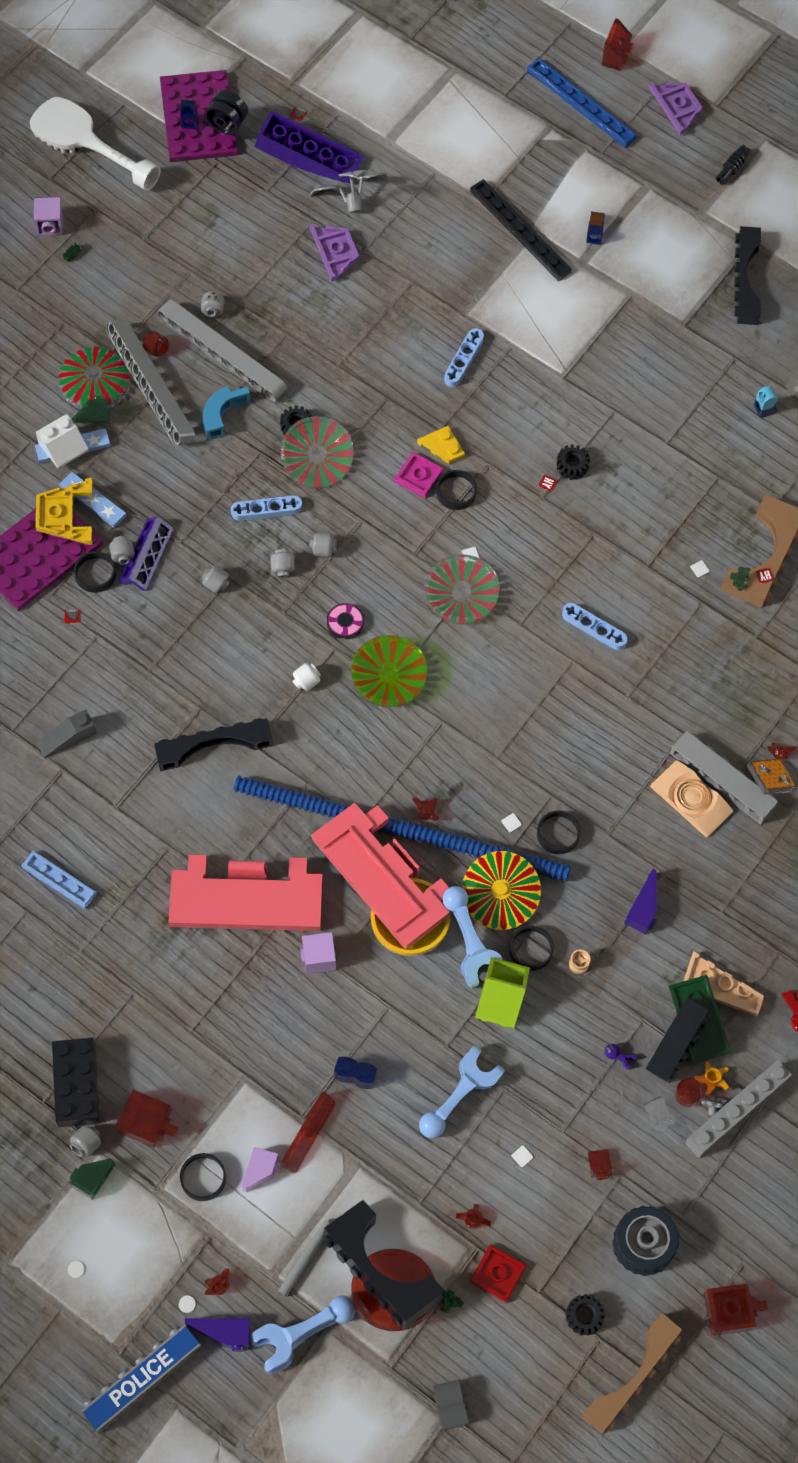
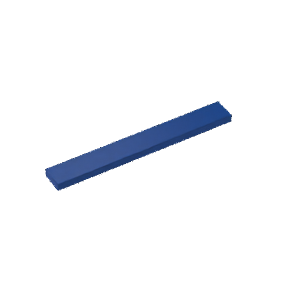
[527,58,637,148]

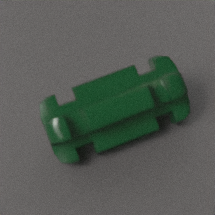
[62,242,82,262]

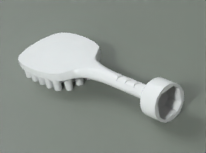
[30,97,161,191]

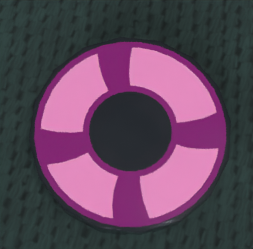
[327,603,364,639]

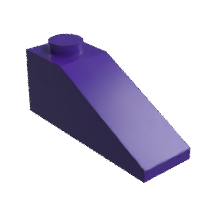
[624,869,657,934]
[185,1318,250,1352]

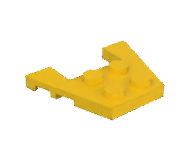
[36,478,93,545]

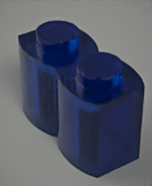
[334,1056,377,1089]

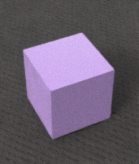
[34,197,63,236]
[300,932,336,974]

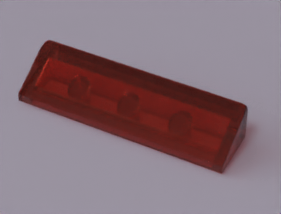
[281,1091,336,1173]

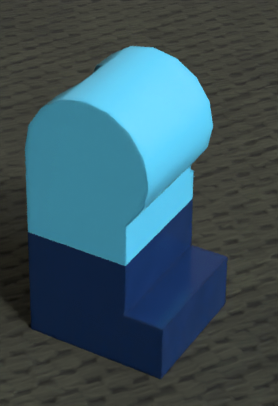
[754,386,778,418]

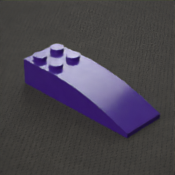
[254,110,364,183]

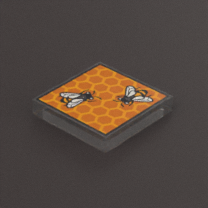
[747,758,798,795]

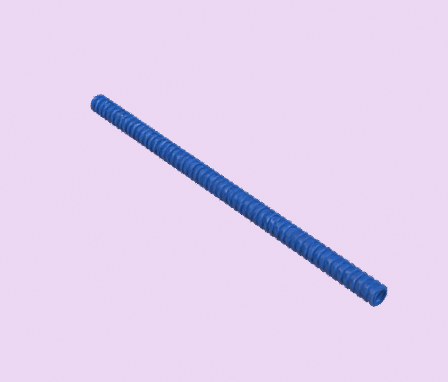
[234,775,571,882]

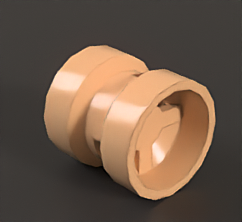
[569,949,591,974]

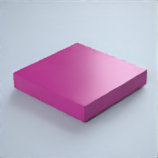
[394,452,444,498]

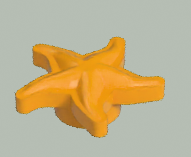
[694,1061,729,1096]

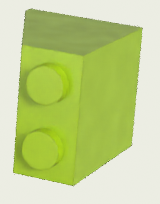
[475,957,530,1028]

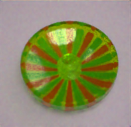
[351,635,427,707]

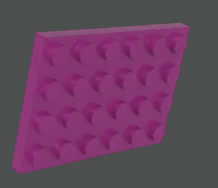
[160,70,238,162]
[0,508,104,611]

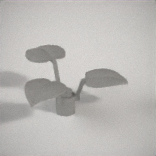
[310,170,387,212]

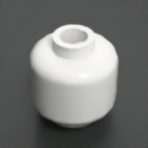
[292,663,321,691]

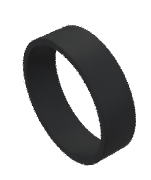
[436,470,477,510]
[74,551,116,593]
[537,810,581,855]
[509,925,554,971]
[180,1153,226,1201]

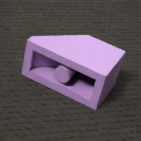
[242,1147,281,1192]

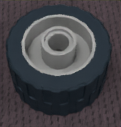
[612,1206,679,1276]

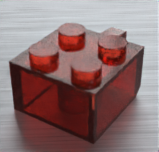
[115,1089,179,1147]
[703,1284,768,1336]

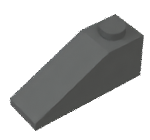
[36,709,97,759]

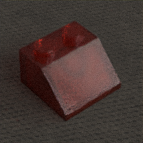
[602,18,634,71]

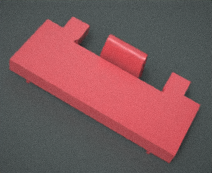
[311,803,450,950]
[168,855,322,932]

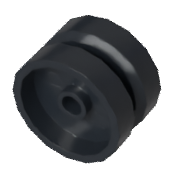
[204,90,249,135]

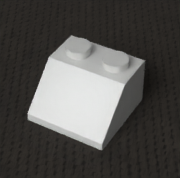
[36,414,89,469]

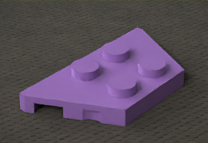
[649,82,702,135]
[310,224,359,282]

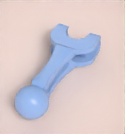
[443,886,502,989]
[419,1045,505,1139]
[249,1295,356,1375]

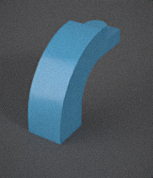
[203,386,250,441]

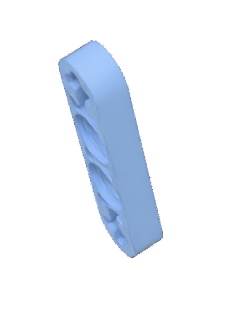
[444,328,484,387]
[231,496,302,521]
[562,603,627,650]

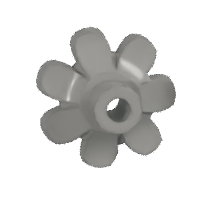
[701,1094,727,1115]

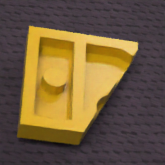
[417,426,465,464]

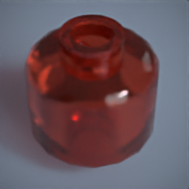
[142,331,169,357]
[675,1078,703,1107]

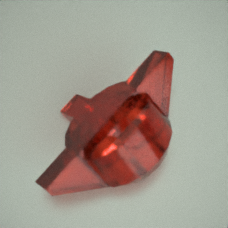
[767,743,797,759]
[412,796,440,821]
[456,1204,491,1229]
[204,1268,230,1296]

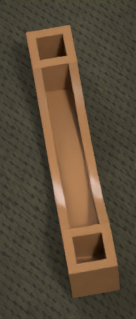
[581,1313,682,1434]

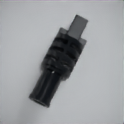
[715,144,751,185]

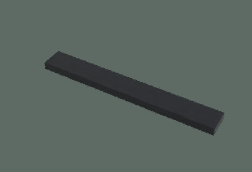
[470,179,572,281]

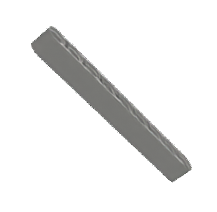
[157,299,288,402]
[106,320,195,446]

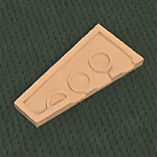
[683,951,764,1016]

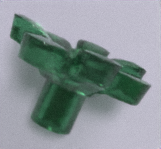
[730,567,751,591]

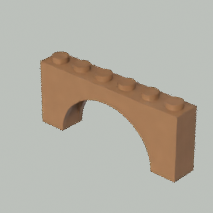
[720,494,798,608]

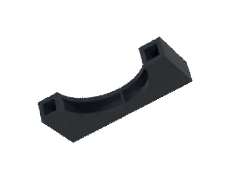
[323,1200,445,1330]

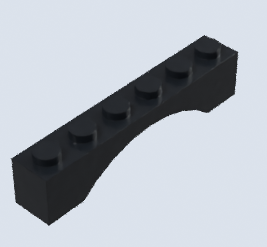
[734,226,761,325]
[154,718,273,772]

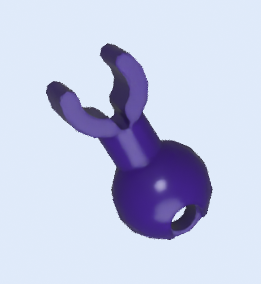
[605,1044,637,1070]

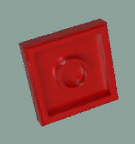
[469,1244,527,1303]

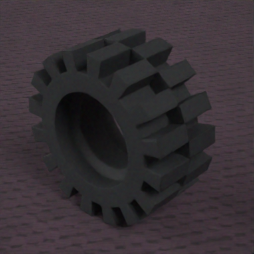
[280,405,313,440]
[556,444,590,480]
[566,1294,605,1336]

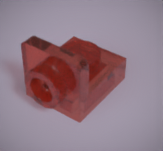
[587,1149,614,1180]

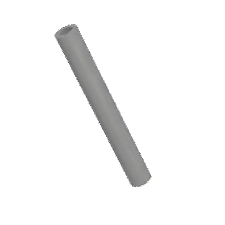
[278,1220,330,1297]

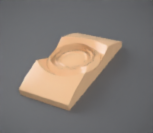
[650,760,733,838]

